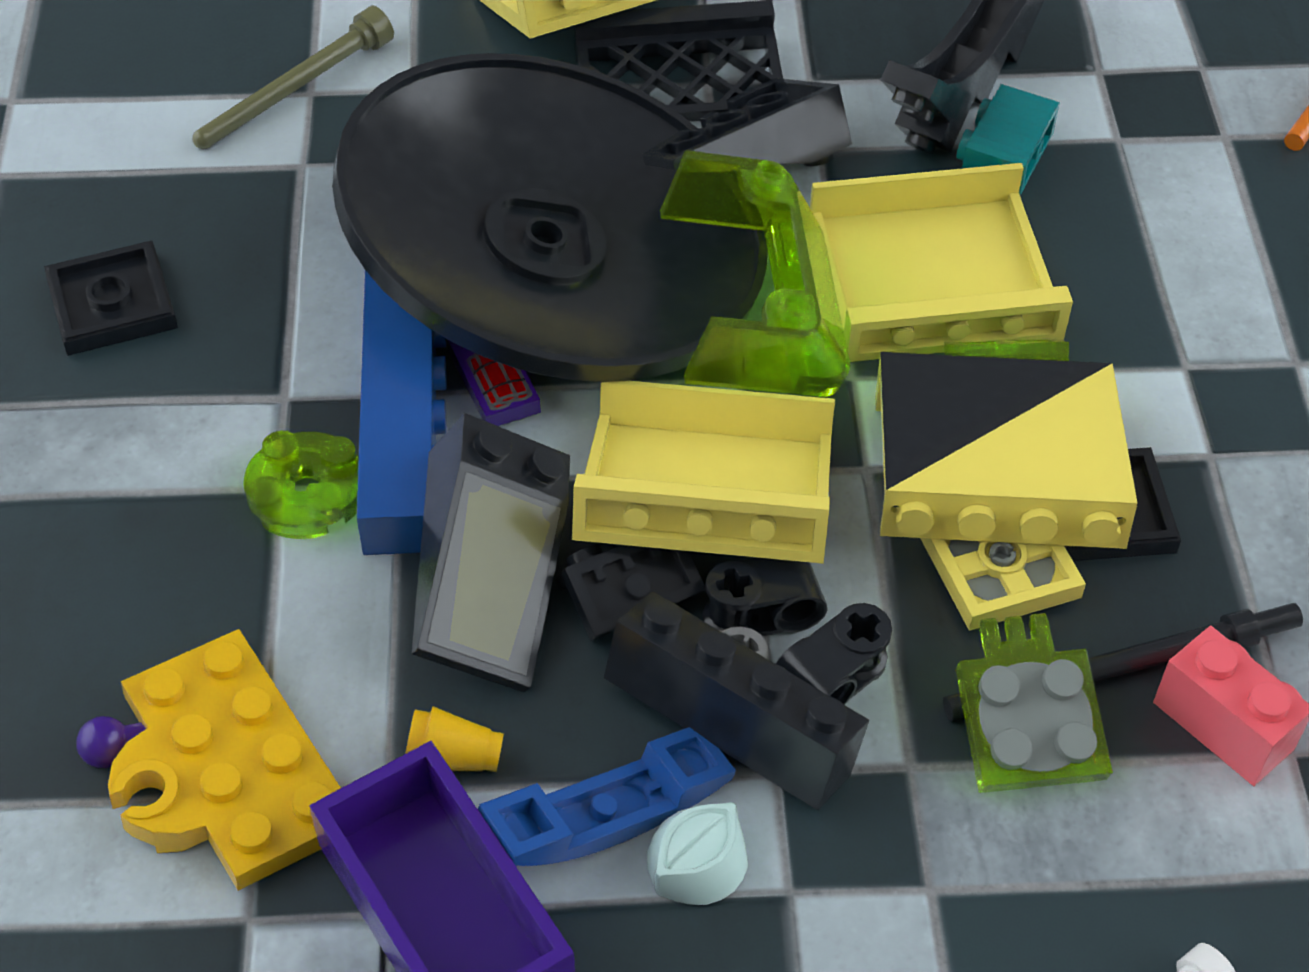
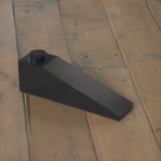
[642,78,852,170]

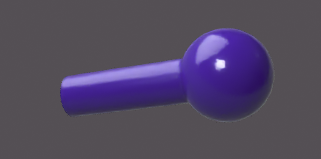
[76,716,146,768]

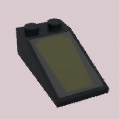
[412,413,570,693]

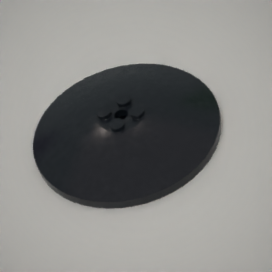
[332,53,768,382]

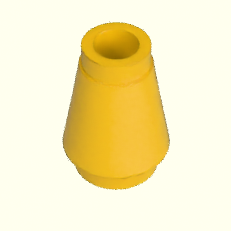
[405,706,504,772]

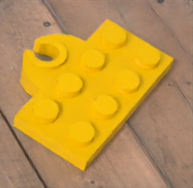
[108,629,341,891]

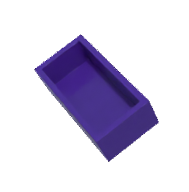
[309,741,575,972]

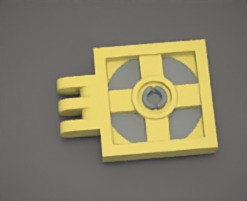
[920,538,1086,631]

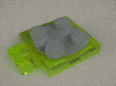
[955,613,1113,793]

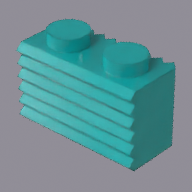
[956,84,1060,195]

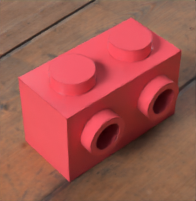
[1153,625,1309,787]

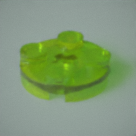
[243,430,359,539]

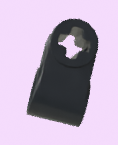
[702,558,828,636]
[776,603,892,705]

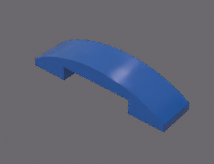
[478,727,736,866]

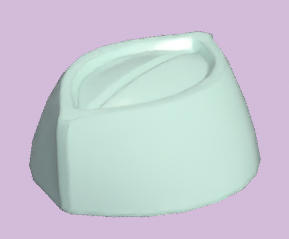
[647,802,748,905]

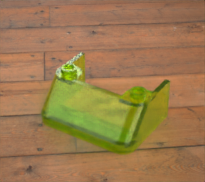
[660,150,851,397]

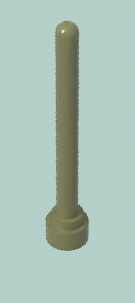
[192,5,394,149]

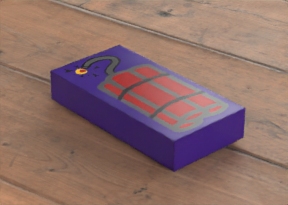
[447,339,541,426]

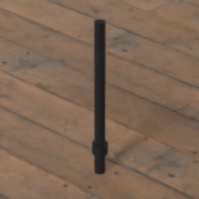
[943,603,1303,721]

